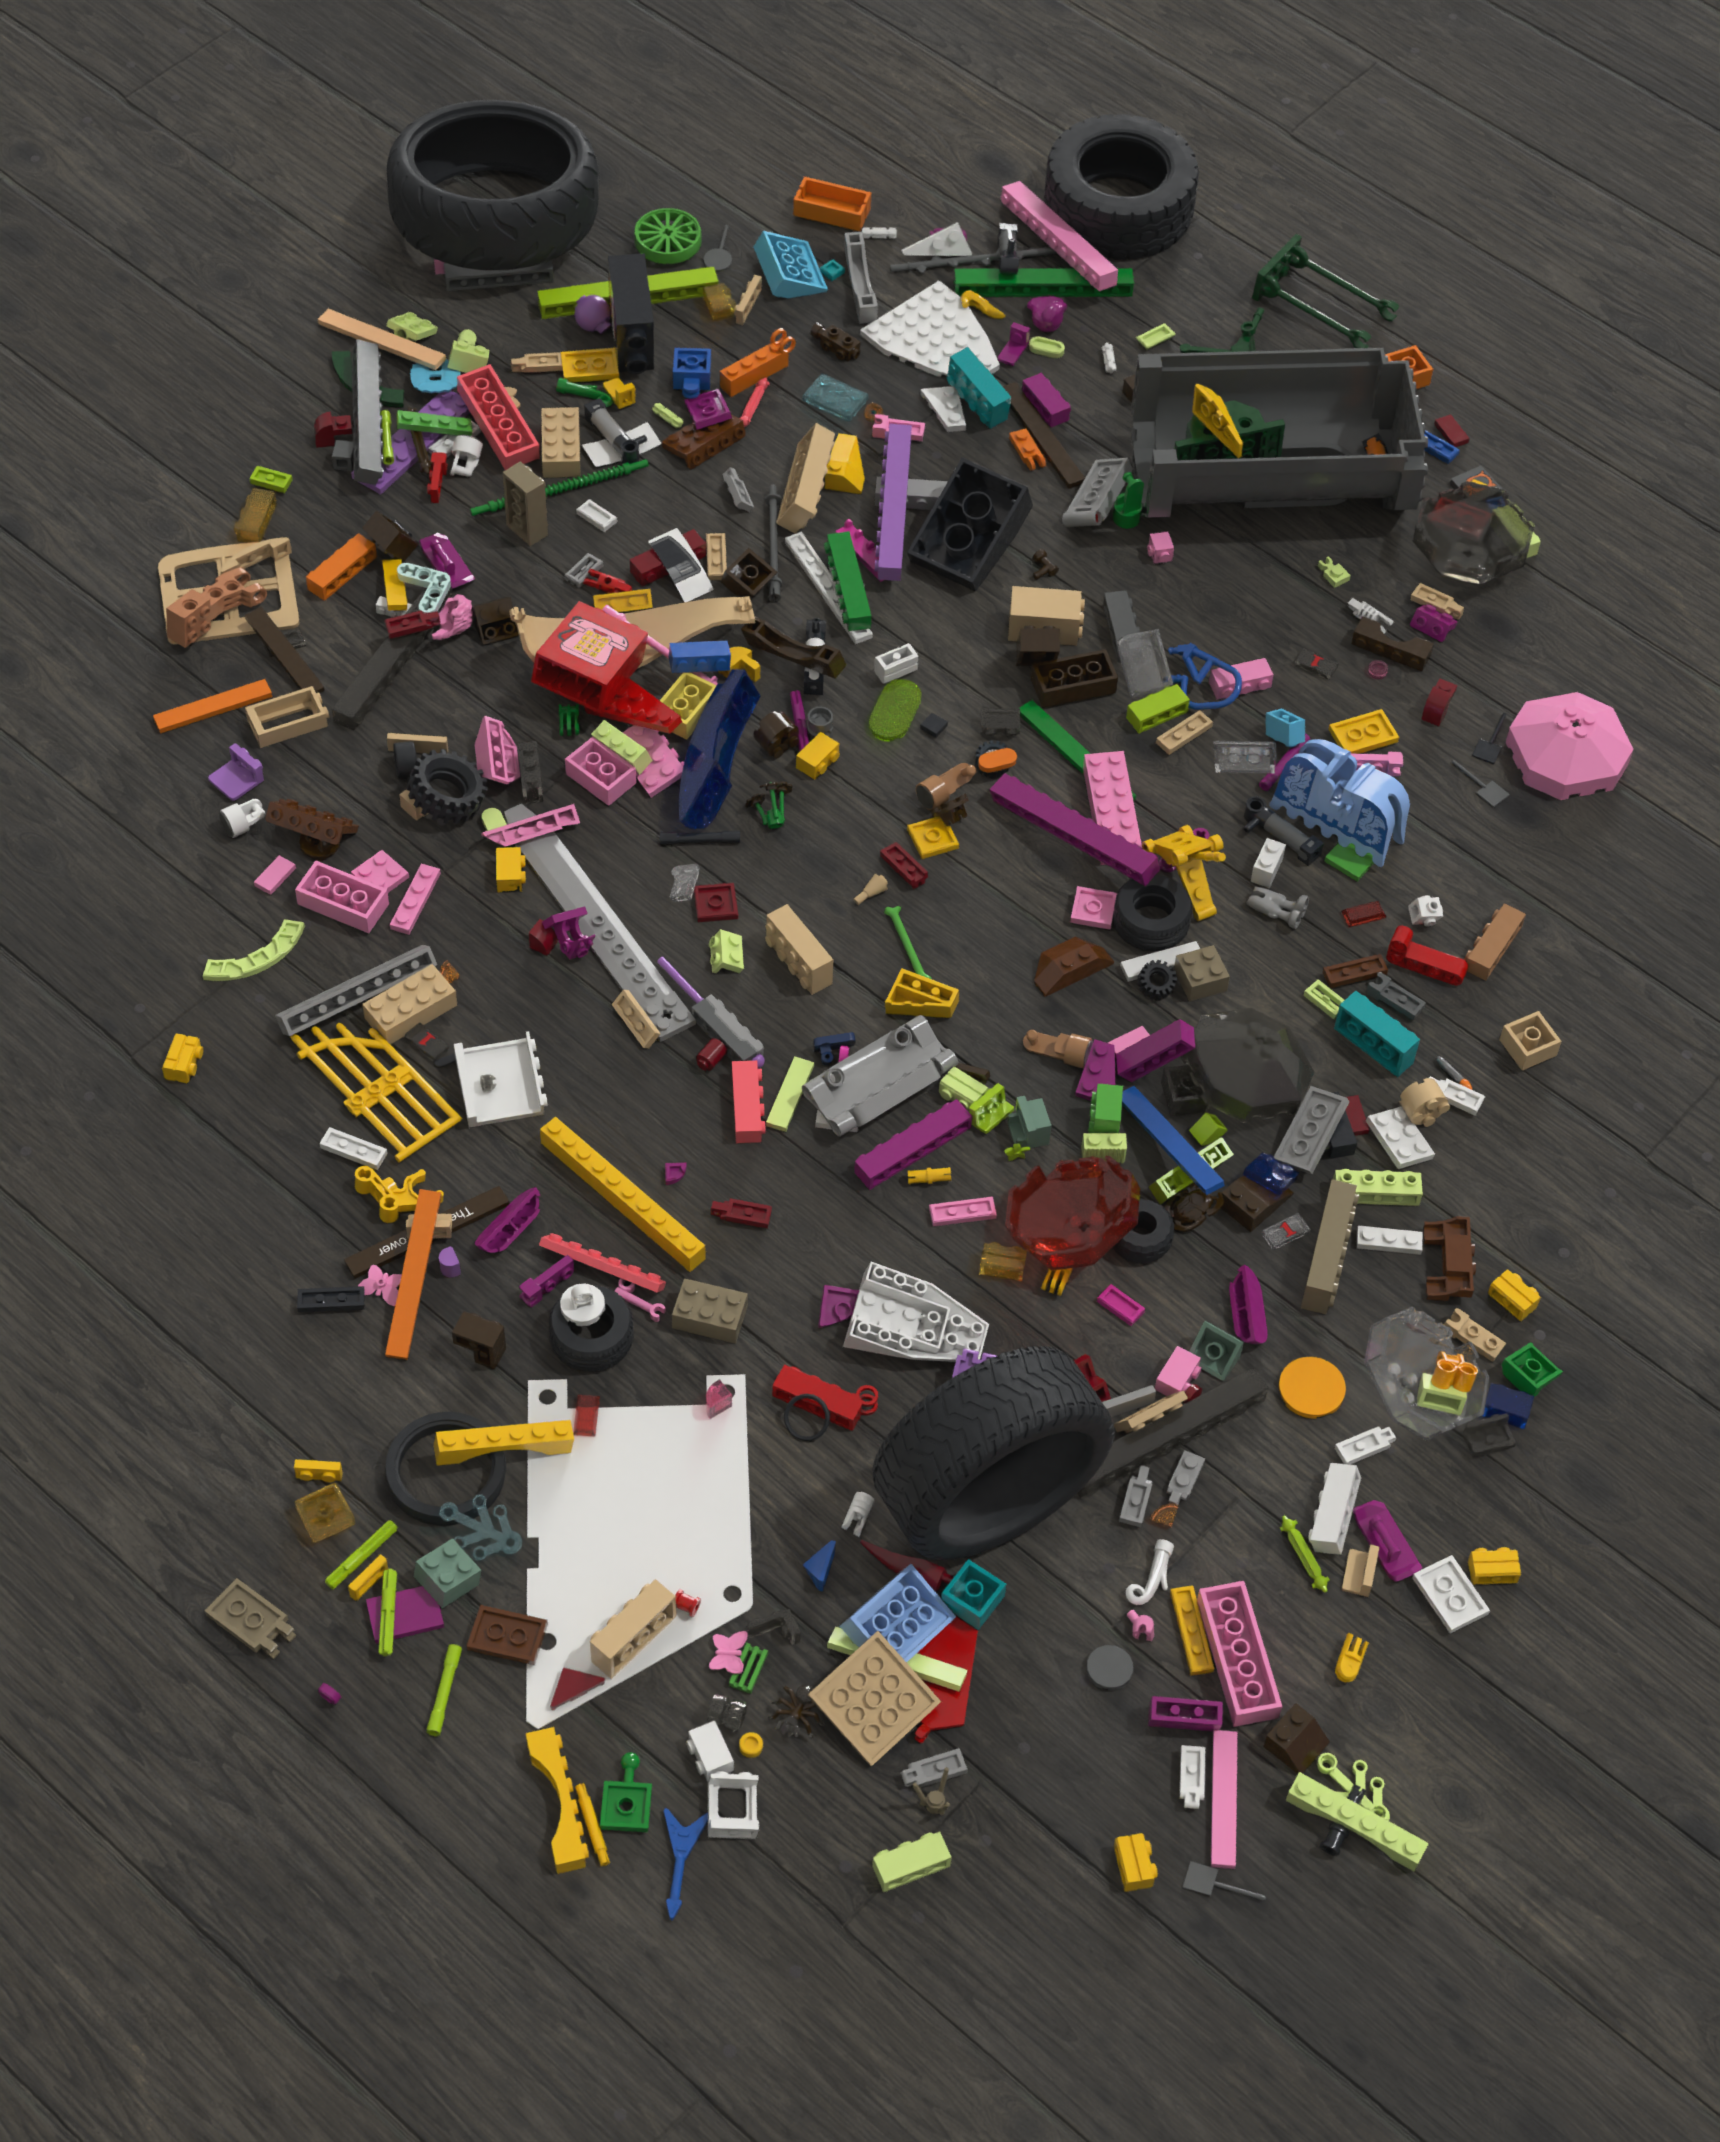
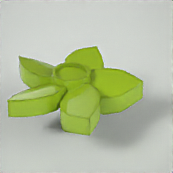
[1004,1143,1030,1161]

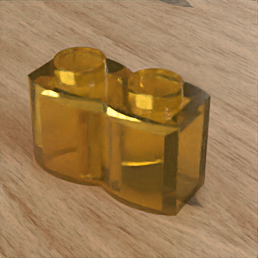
[703,283,736,321]

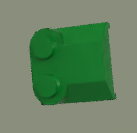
[1501,1342,1563,1397]

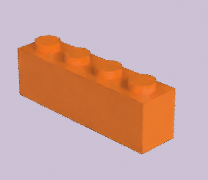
[306,533,377,601]

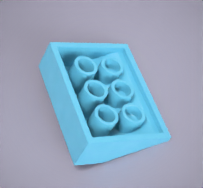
[753,231,828,298]

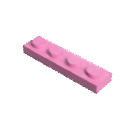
[390,863,441,935]

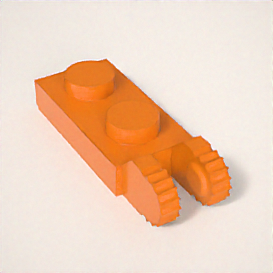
[1009,428,1046,470]

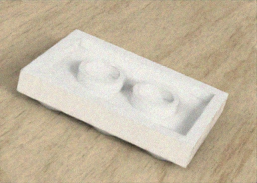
[1366,1106,1435,1169]
[1412,1555,1490,1633]

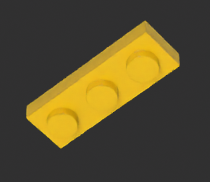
[593,589,653,612]

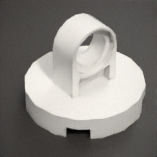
[560,1284,605,1326]

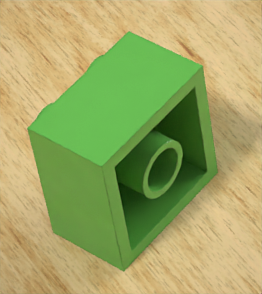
[1088,1084,1123,1133]

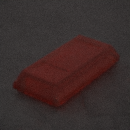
[1341,901,1387,927]
[573,1395,600,1437]

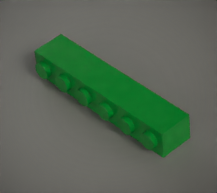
[824,531,872,632]

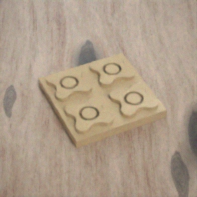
[808,1631,941,1766]

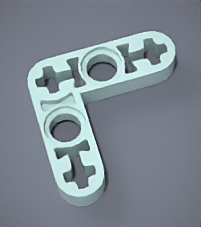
[397,563,451,613]

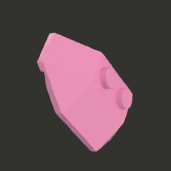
[475,716,520,784]

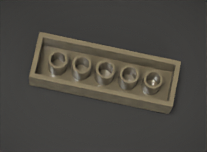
[1301,1179,1359,1314]

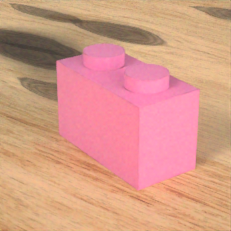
[1155,1346,1202,1396]

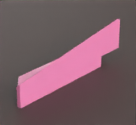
[481,804,580,847]

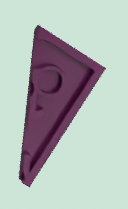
[818,1285,859,1328]

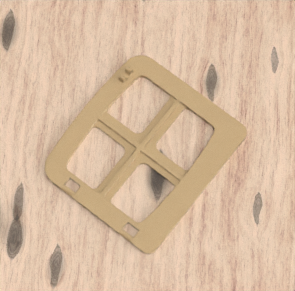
[158,542,300,644]

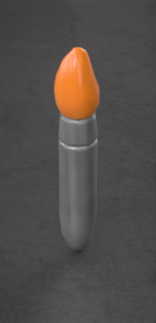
[1436,1056,1472,1090]

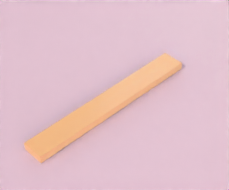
[318,309,446,370]

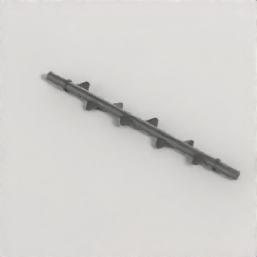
[890,246,1058,274]

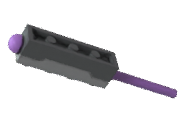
[657,957,765,1069]

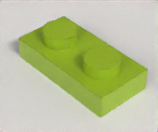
[249,466,292,493]

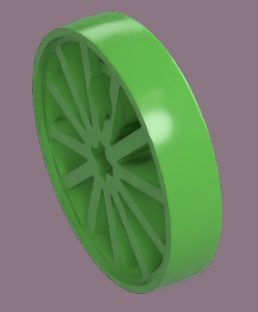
[634,208,702,264]

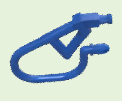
[1165,643,1242,710]

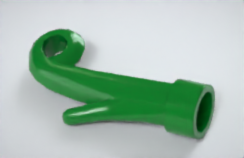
[556,378,613,407]

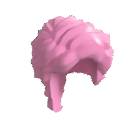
[432,594,473,640]

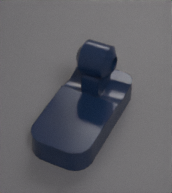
[812,1032,856,1065]

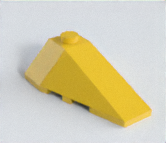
[1192,384,1243,458]
[825,433,865,494]

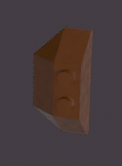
[1034,936,1114,997]

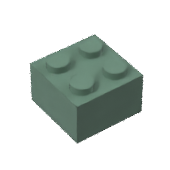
[414,1538,481,1608]

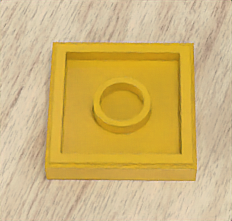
[907,816,959,859]

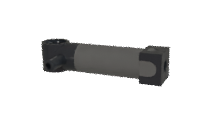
[997,223,1019,275]
[1243,796,1324,866]

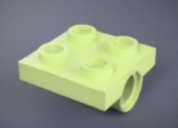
[387,312,438,341]

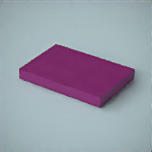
[684,389,732,429]
[366,1586,444,1644]

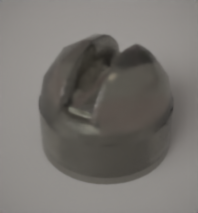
[480,1074,497,1092]

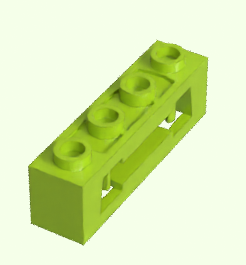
[1148,1137,1234,1205]

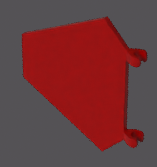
[915,1617,978,1743]

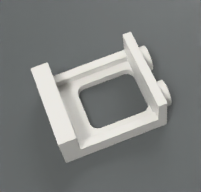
[708,1771,759,1839]

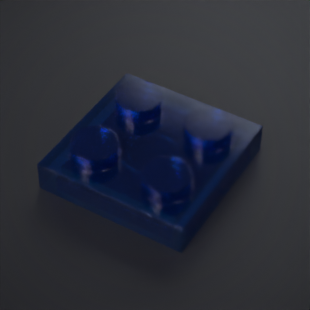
[1243,1152,1299,1195]

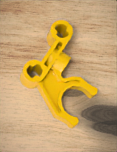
[355,1166,444,1223]

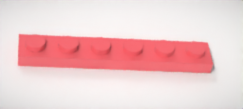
[539,1233,666,1292]

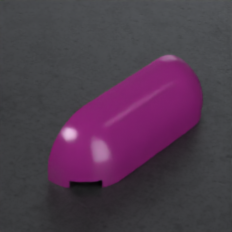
[475,1187,540,1253]
[1229,1265,1268,1345]

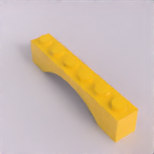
[434,1420,574,1465]
[526,1727,589,1874]

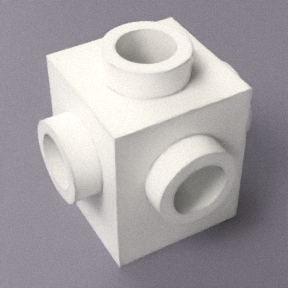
[1408,896,1443,926]

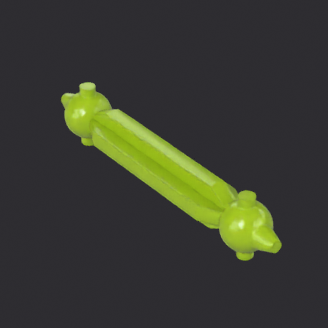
[1280,1515,1330,1593]

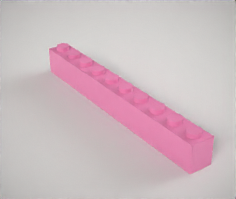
[1001,181,1118,291]

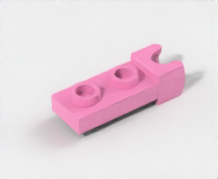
[872,414,925,441]
[1351,752,1403,776]

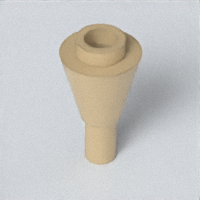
[854,874,888,905]

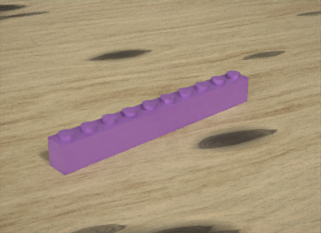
[874,424,912,581]

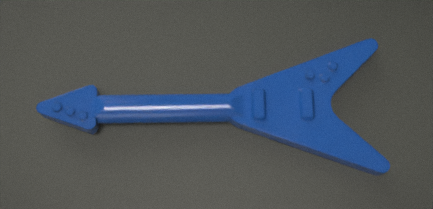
[664,1808,708,1920]

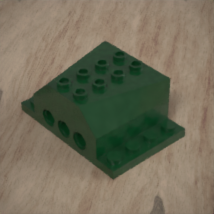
[1174,400,1285,460]

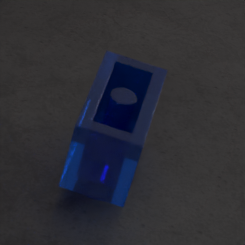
[1481,1383,1534,1429]

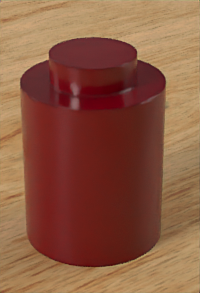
[696,1038,728,1071]

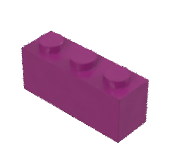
[1022,373,1071,428]
[1148,1696,1223,1731]

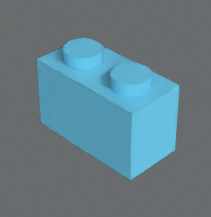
[1266,708,1305,747]

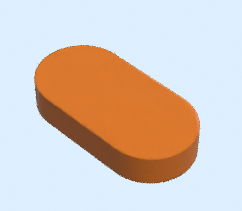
[978,748,1017,773]

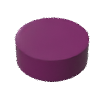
[318,1683,342,1705]

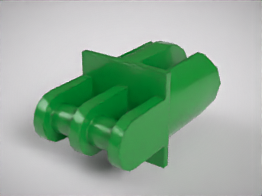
[559,704,579,736]

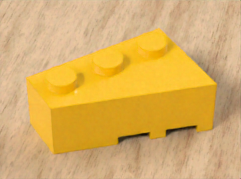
[885,968,959,1018]

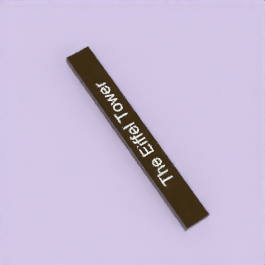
[344,1186,510,1279]

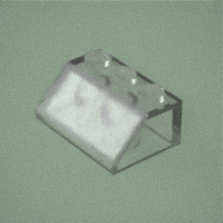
[1213,741,1277,773]

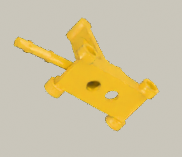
[1142,825,1226,921]

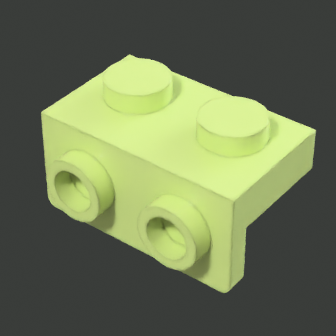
[709,929,744,973]

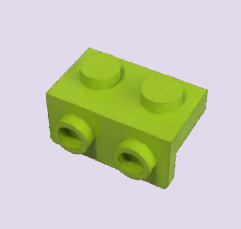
[969,1083,1014,1134]

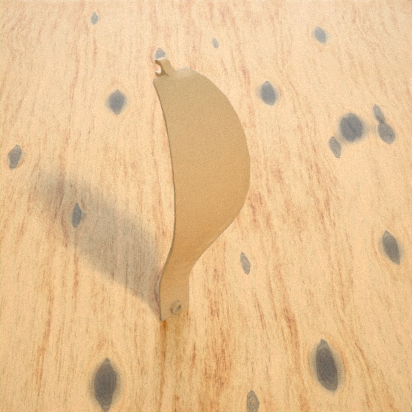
[509,597,755,668]

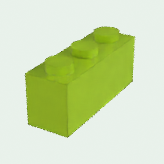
[1126,684,1190,734]

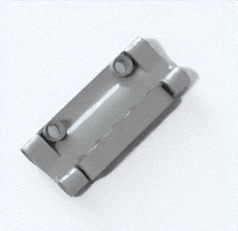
[801,1015,958,1137]

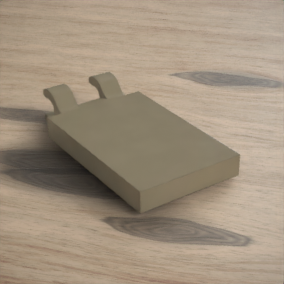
[205,1578,296,1659]

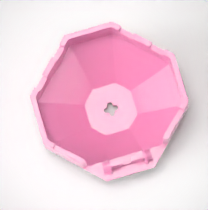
[1506,692,1633,800]

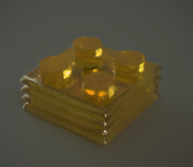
[295,1483,355,1543]

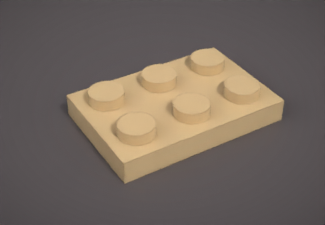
[1114,1391,1188,1434]

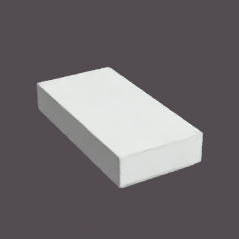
[576,499,617,532]

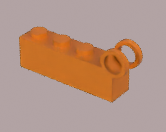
[720,329,796,397]

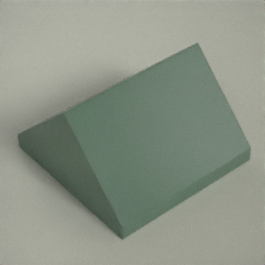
[1189,1321,1244,1381]

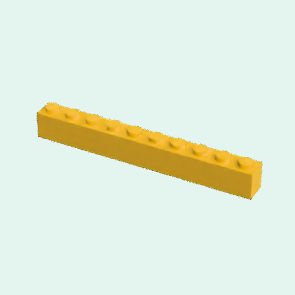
[540,1117,706,1272]

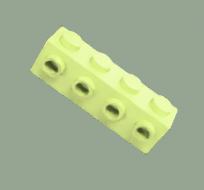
[1333,1169,1423,1206]

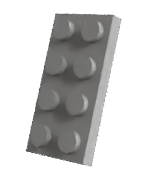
[1273,1086,1349,1174]

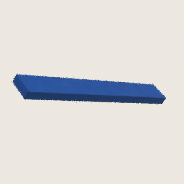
[1122,1086,1225,1195]

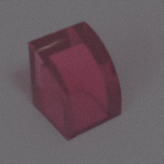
[706,1379,732,1419]

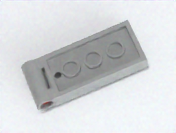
[1062,458,1133,527]

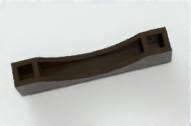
[741,617,847,679]

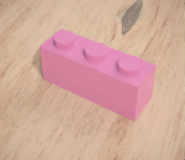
[1209,658,1273,699]

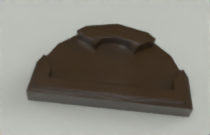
[955,1063,991,1085]

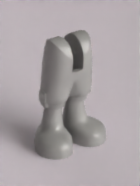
[1246,886,1309,929]

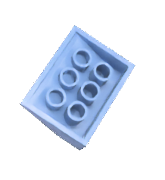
[840,1564,956,1663]

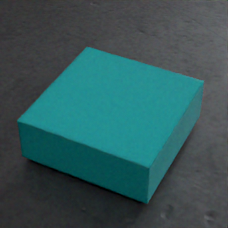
[820,259,845,281]

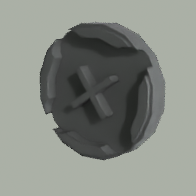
[1087,1645,1133,1691]

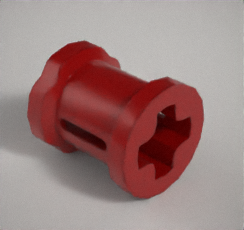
[675,1589,701,1617]

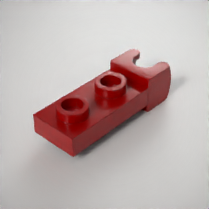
[427,452,448,503]

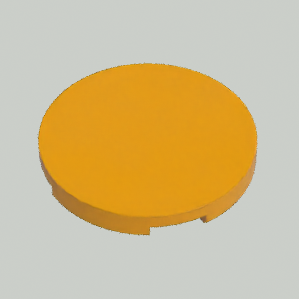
[1278,1357,1346,1419]

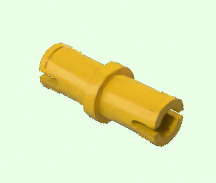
[908,1167,951,1184]

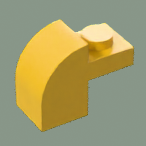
[718,647,760,682]

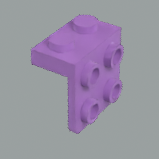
[208,743,264,801]

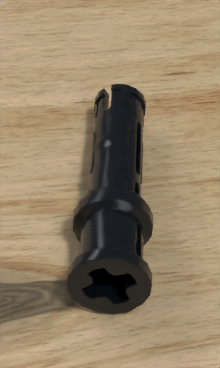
[1320,1785,1366,1856]

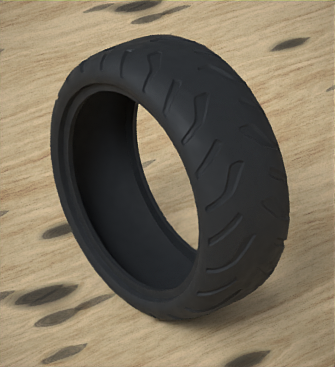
[387,100,599,271]

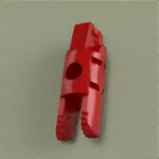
[583,569,633,593]

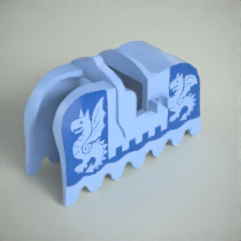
[1269,739,1410,867]

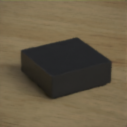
[920,713,948,738]

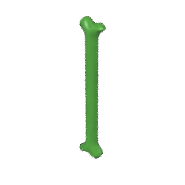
[884,906,931,979]

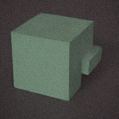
[1007,1096,1051,1148]

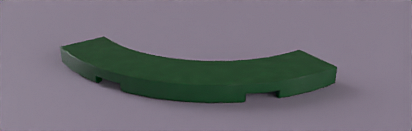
[332,351,404,407]

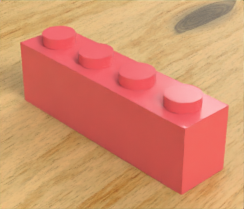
[732,1060,766,1143]

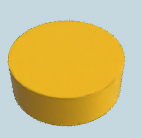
[739,1732,763,1758]

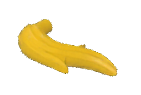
[961,291,1005,319]

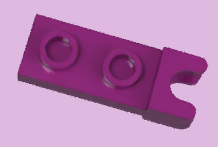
[519,1255,574,1307]

